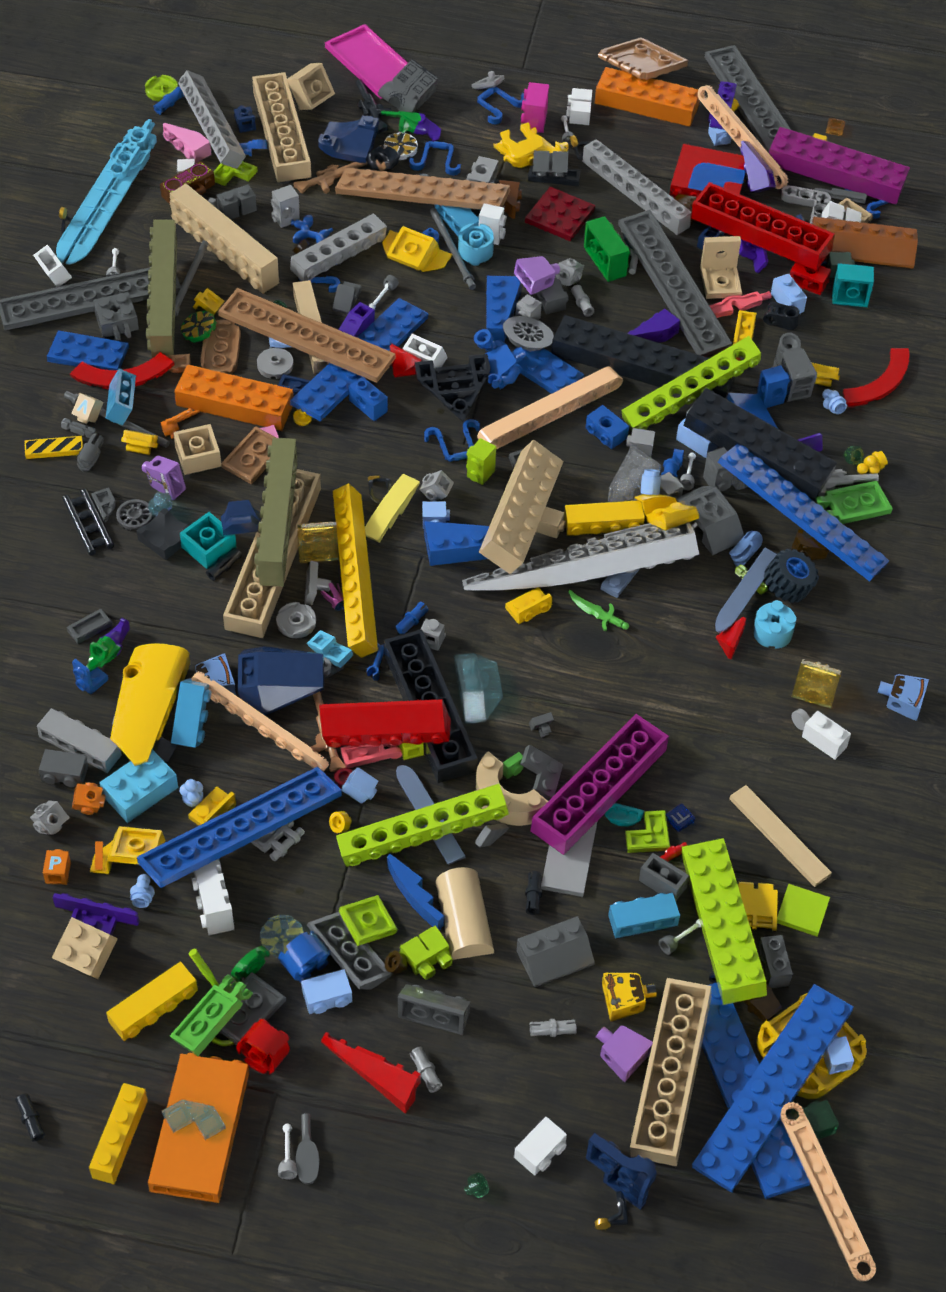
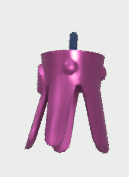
[321,583,344,611]

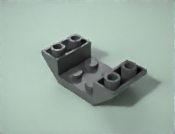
[676,486,744,555]

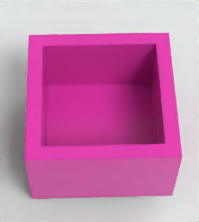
[521,82,549,133]

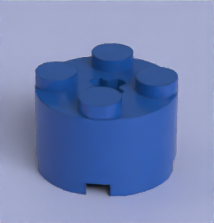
[278,931,330,983]

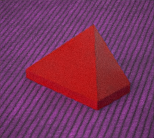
[390,344,422,377]
[716,617,747,659]

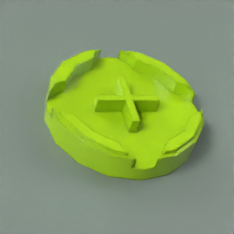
[145,75,178,102]

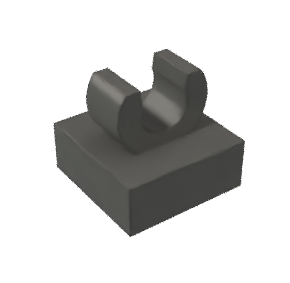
[529,712,554,737]

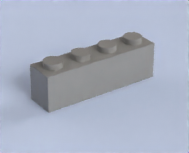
[37,708,122,773]

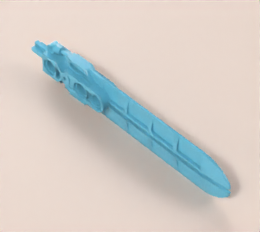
[56,119,157,265]

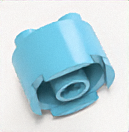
[458,223,494,266]
[753,600,796,648]

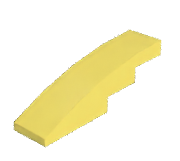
[365,474,420,543]

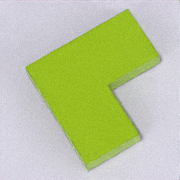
[214,161,257,186]
[625,810,670,853]

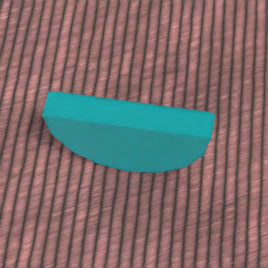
[605,803,644,827]

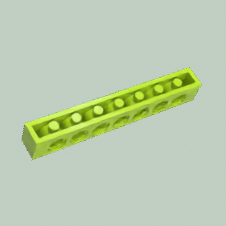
[622,336,761,431]
[336,784,509,867]

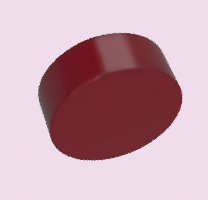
[334,768,353,789]

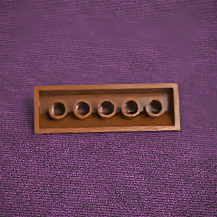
[811,217,918,268]

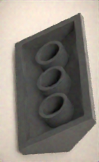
[307,912,393,990]

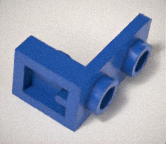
[72,659,109,695]

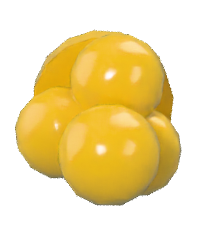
[857,451,888,474]

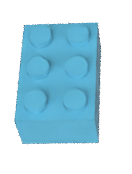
[99,749,178,823]

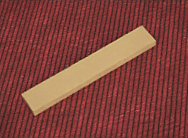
[730,785,832,887]

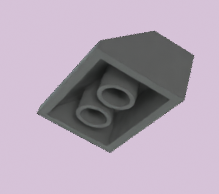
[516,916,595,988]
[398,984,471,1035]

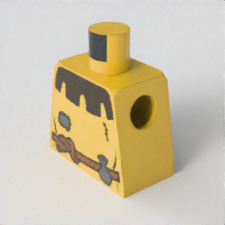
[602,973,656,1021]

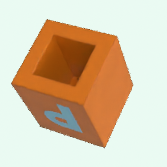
[43,849,71,885]

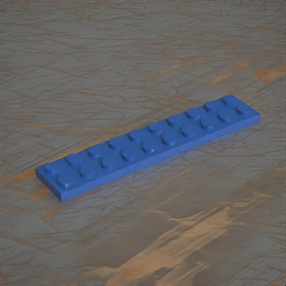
[290,298,428,421]
[718,444,889,582]
[137,767,342,888]
[702,983,810,1199]
[692,984,853,1193]

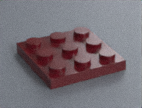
[525,187,595,242]

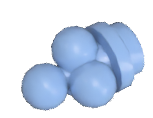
[822,389,847,414]
[179,779,203,807]
[130,874,155,908]

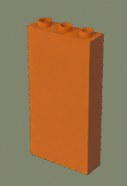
[148,1053,249,1203]

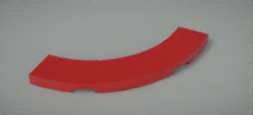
[842,348,909,407]
[70,352,175,389]

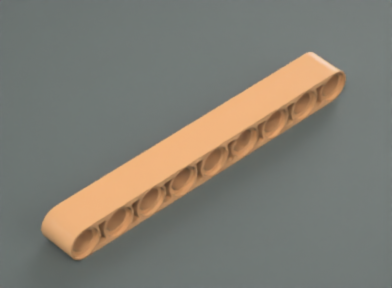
[477,366,623,449]

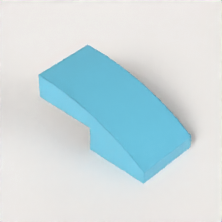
[307,630,353,668]

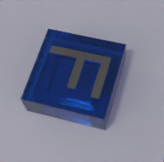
[666,803,695,832]

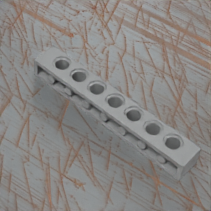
[178,70,246,169]
[583,139,692,235]

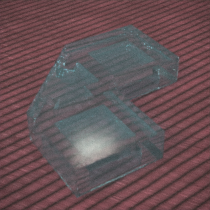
[162,1099,226,1140]

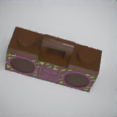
[160,161,215,204]

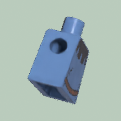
[185,654,236,695]
[878,674,929,720]

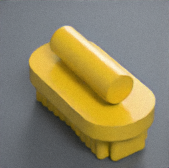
[811,362,840,387]
[121,430,158,455]

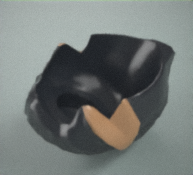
[367,145,400,171]

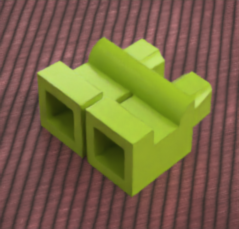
[400,925,453,980]

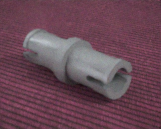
[571,285,594,317]
[530,1019,576,1037]
[410,1047,442,1093]

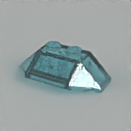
[454,653,503,724]

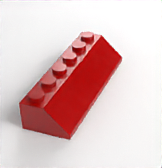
[319,699,451,748]

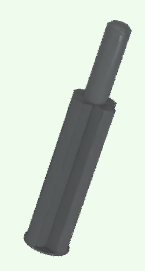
[814,188,867,204]

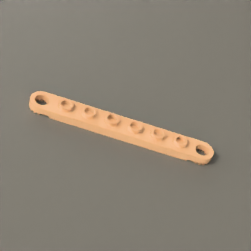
[698,85,788,189]
[192,671,329,772]
[781,1102,876,1282]

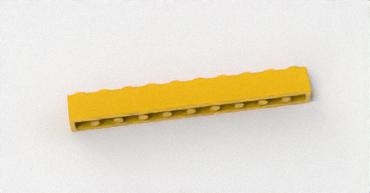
[333,483,378,658]

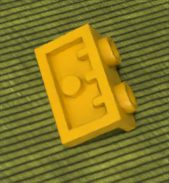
[505,587,552,625]
[188,786,236,826]

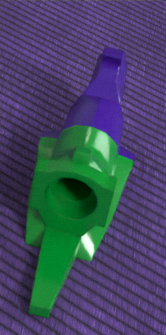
[381,111,441,142]
[86,618,130,672]

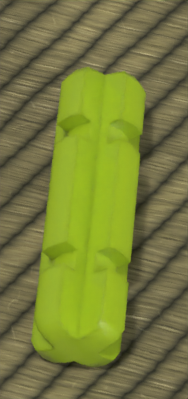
[735,564,768,594]

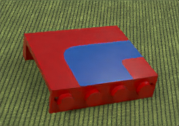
[670,144,747,198]

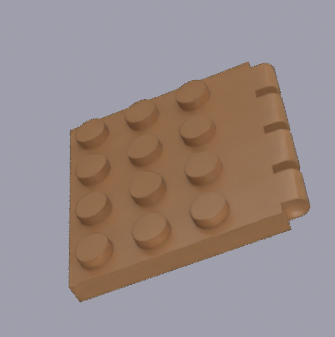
[598,38,688,79]

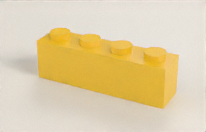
[564,501,645,535]
[106,961,198,1041]
[89,1083,148,1184]

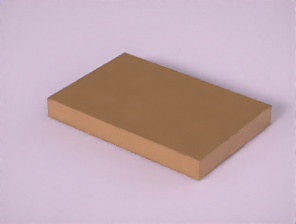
[221,426,276,485]

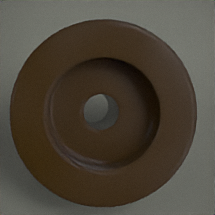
[292,238,309,254]
[385,951,408,974]

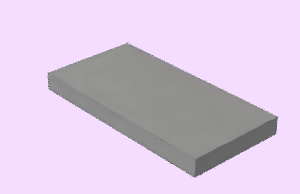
[541,822,597,897]

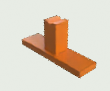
[95,842,103,870]

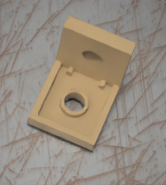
[700,236,742,299]

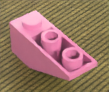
[163,123,211,164]

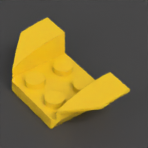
[382,226,452,272]
[635,494,699,530]
[90,826,165,874]

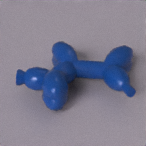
[291,215,333,244]

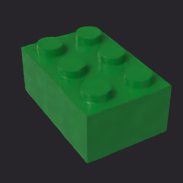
[584,216,630,282]

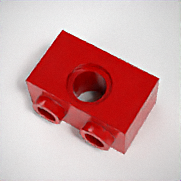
[790,262,831,295]

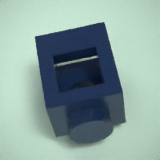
[234,106,256,133]

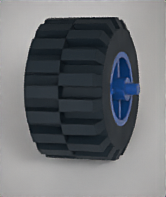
[764,549,819,603]

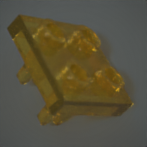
[297,522,339,563]
[792,659,842,709]

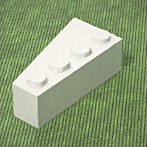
[191,859,235,935]

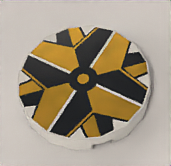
[384,133,418,160]

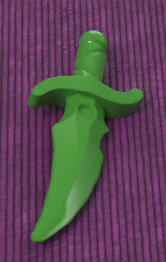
[569,590,629,631]

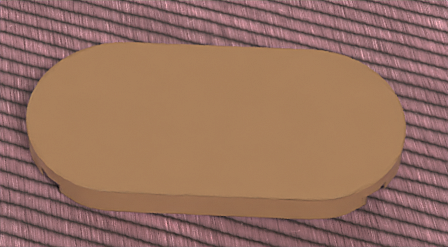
[201,320,241,374]

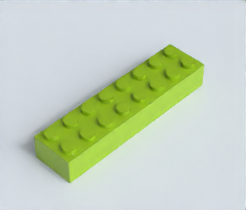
[682,838,767,1005]

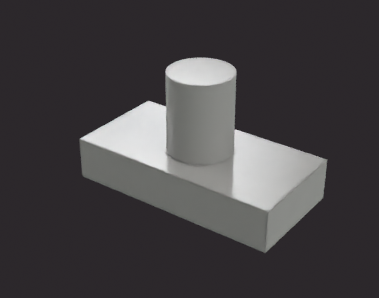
[305,561,331,605]

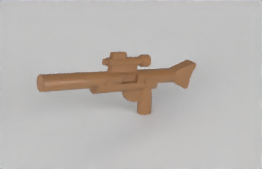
[293,162,367,193]
[311,692,346,772]

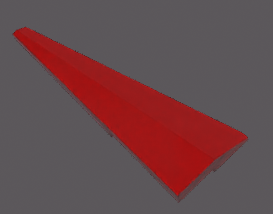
[321,1032,421,1114]

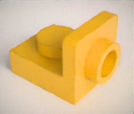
[193,288,224,316]

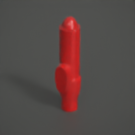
[661,842,688,862]

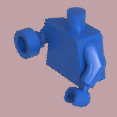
[474,329,527,390]

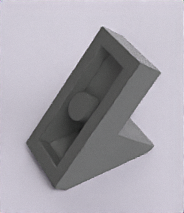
[333,281,361,315]

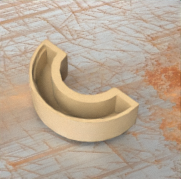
[476,751,548,826]

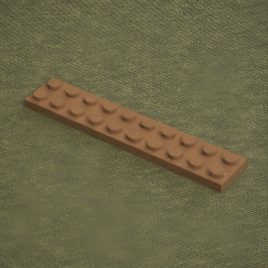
[335,168,510,210]
[218,288,395,383]

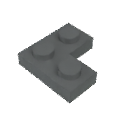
[520,745,563,801]

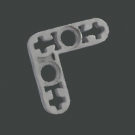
[781,185,831,224]

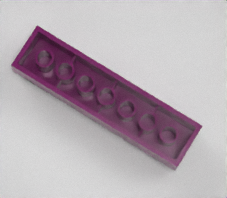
[769,127,910,205]
[531,714,669,855]

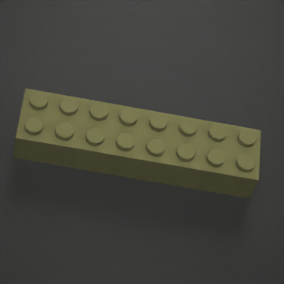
[146,220,177,358]
[255,438,298,586]

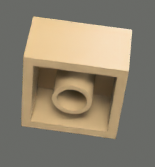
[286,63,335,110]
[173,424,221,475]
[52,917,117,979]

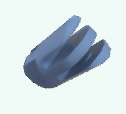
[729,531,763,567]

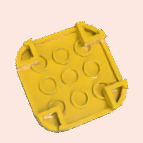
[757,993,867,1099]

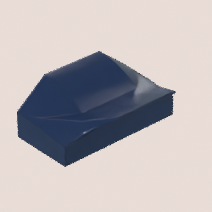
[221,500,261,536]

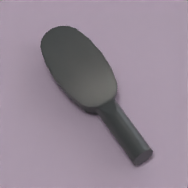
[296,1114,319,1185]

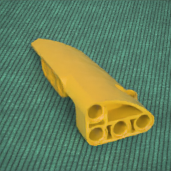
[110,644,190,766]

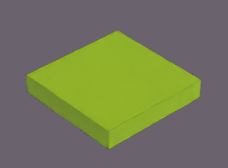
[777,884,830,937]
[339,895,398,946]

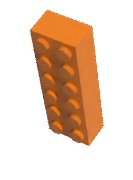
[595,67,700,127]
[175,364,293,431]

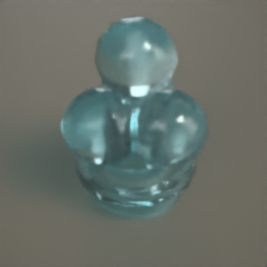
[148,492,173,516]

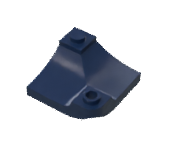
[318,116,379,163]
[586,1133,657,1210]

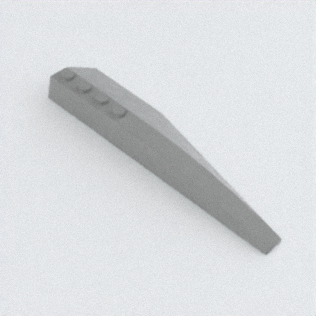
[462,522,699,590]

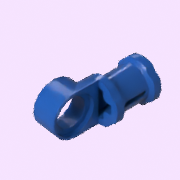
[239,140,268,157]
[661,449,684,478]

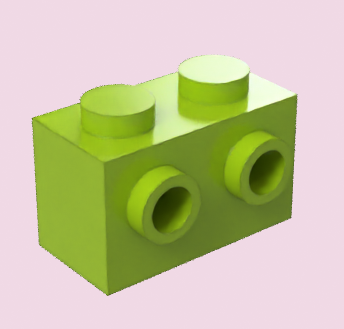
[466,438,496,485]

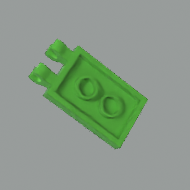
[816,481,893,524]
[170,974,253,1056]

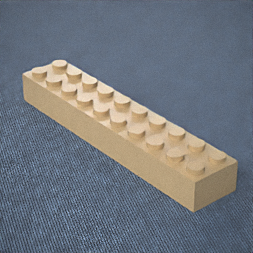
[223,469,321,638]

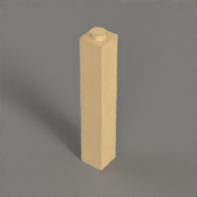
[293,280,329,373]

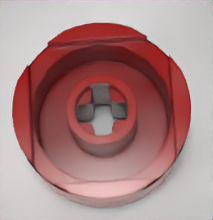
[236,1019,290,1074]

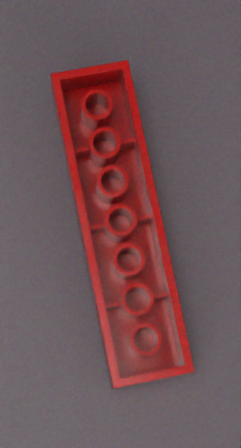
[691,182,835,270]

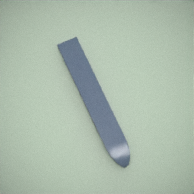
[715,548,777,633]
[396,765,465,865]

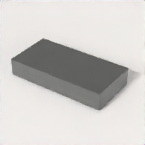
[67,609,112,644]

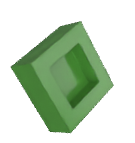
[503,752,523,779]

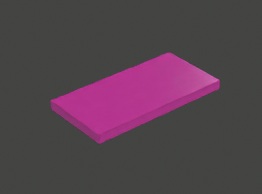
[325,24,408,99]

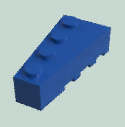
[486,276,522,342]
[424,521,489,566]

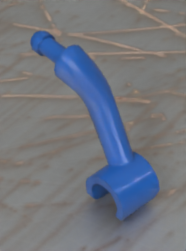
[367,642,384,681]

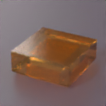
[826,118,845,136]

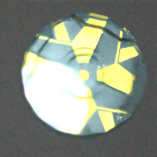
[260,915,304,957]

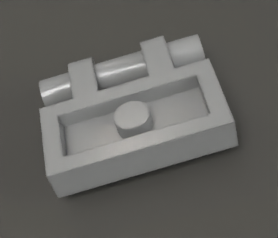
[251,821,305,861]

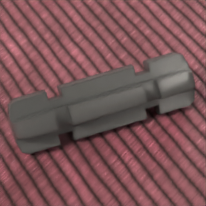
[61,418,97,438]

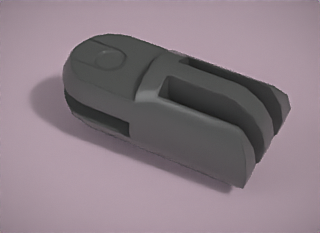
[77,433,104,472]

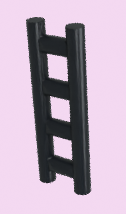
[62,489,114,556]

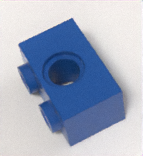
[757,365,790,408]
[349,377,388,421]
[586,405,629,449]

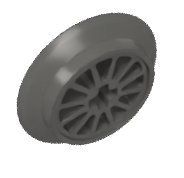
[503,316,554,351]

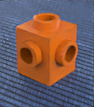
[72,782,105,815]

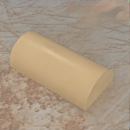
[436,868,494,960]

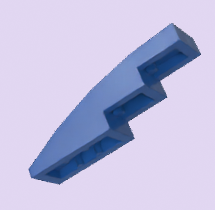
[387,854,444,930]

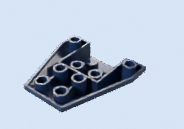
[238,647,324,716]

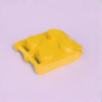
[738,882,778,931]

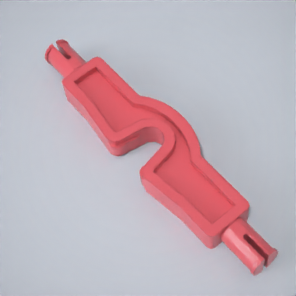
[709,291,771,318]

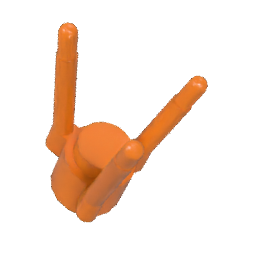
[160,408,200,439]

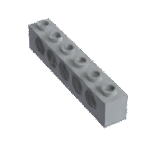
[290,213,387,281]

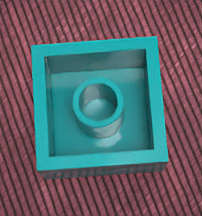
[832,263,874,307]
[180,512,237,569]

